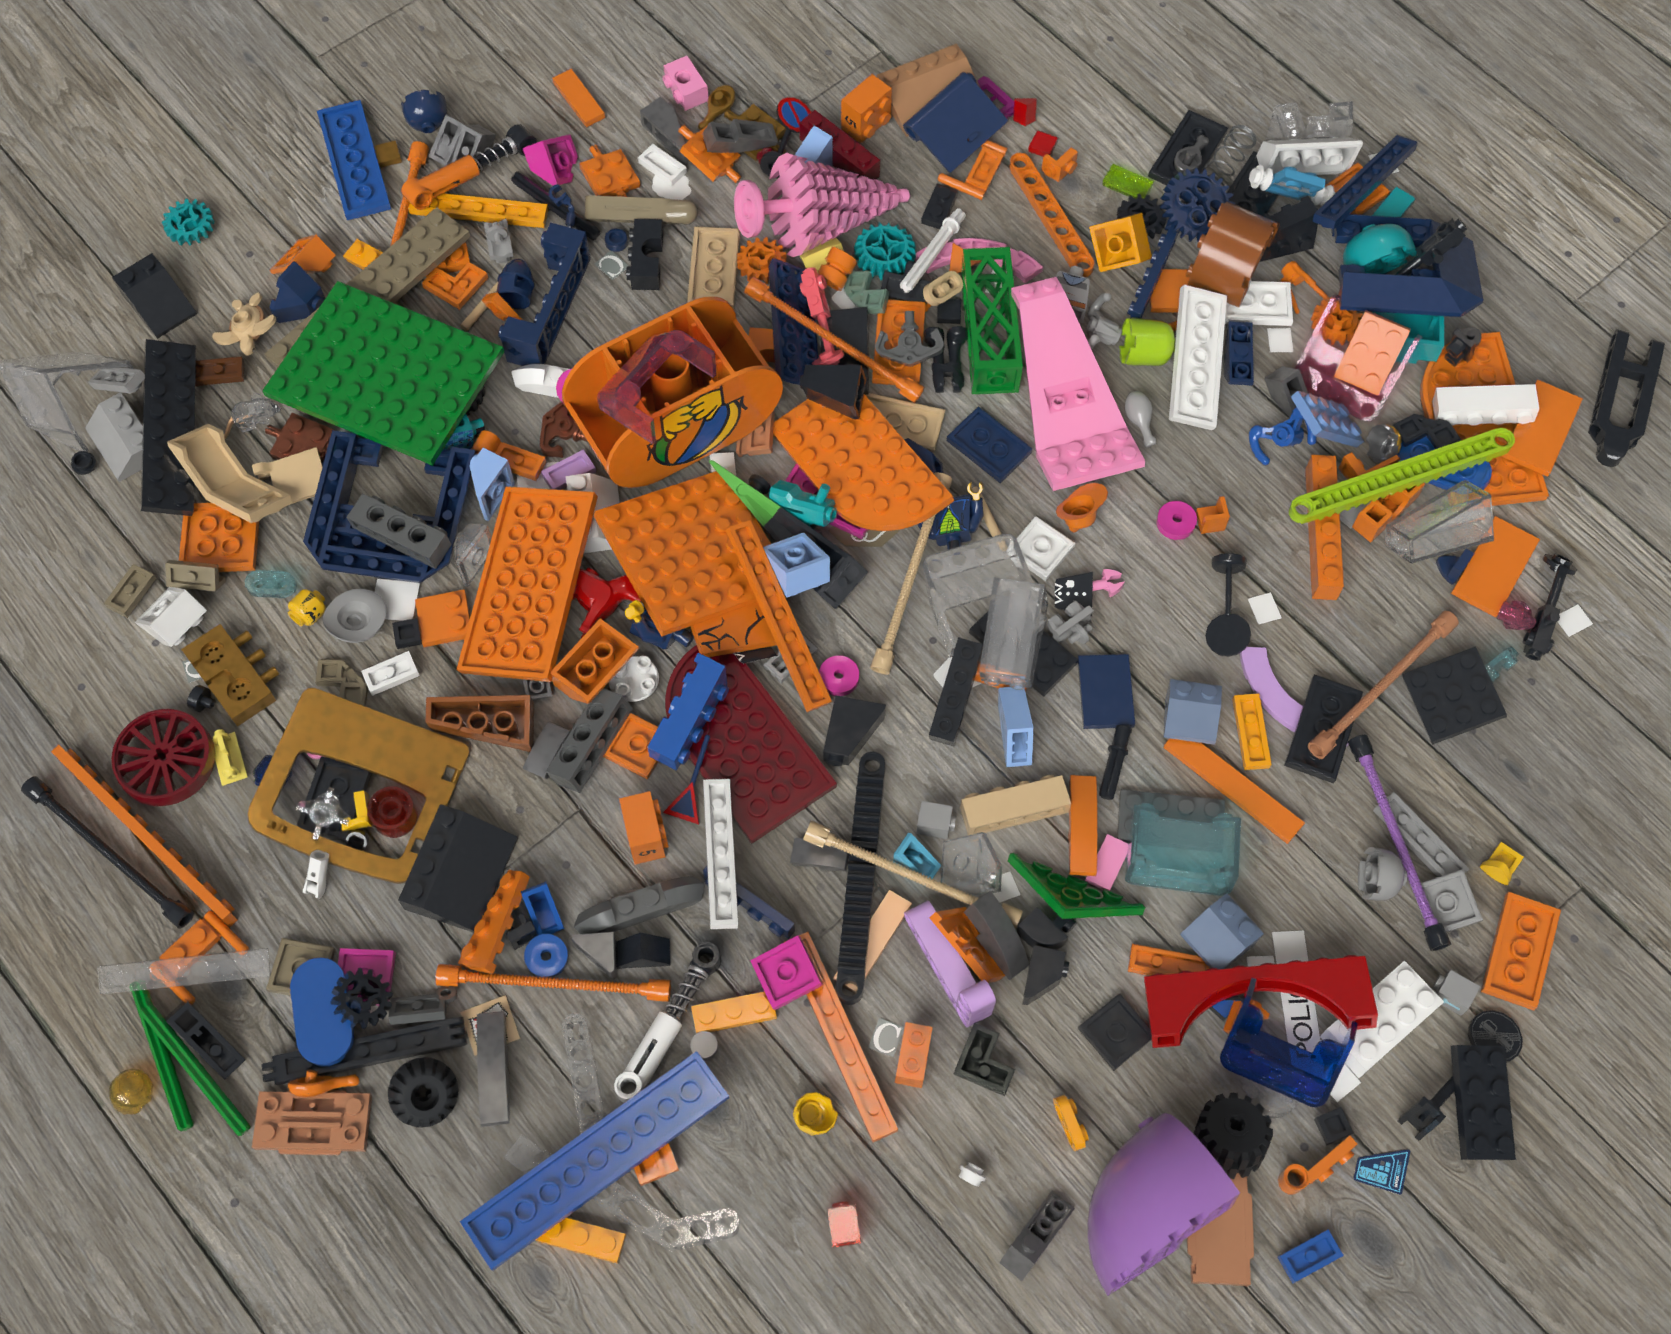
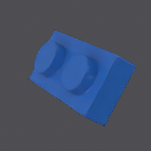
[1277,1230,1344,1284]

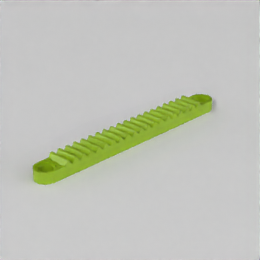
[1288,428,1515,524]

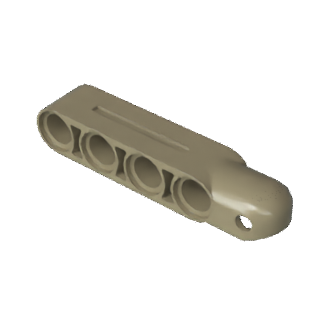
[585,196,698,225]

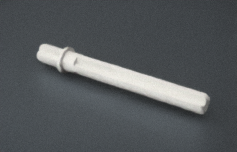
[900,208,966,293]

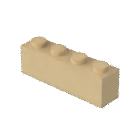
[960,775,1071,837]

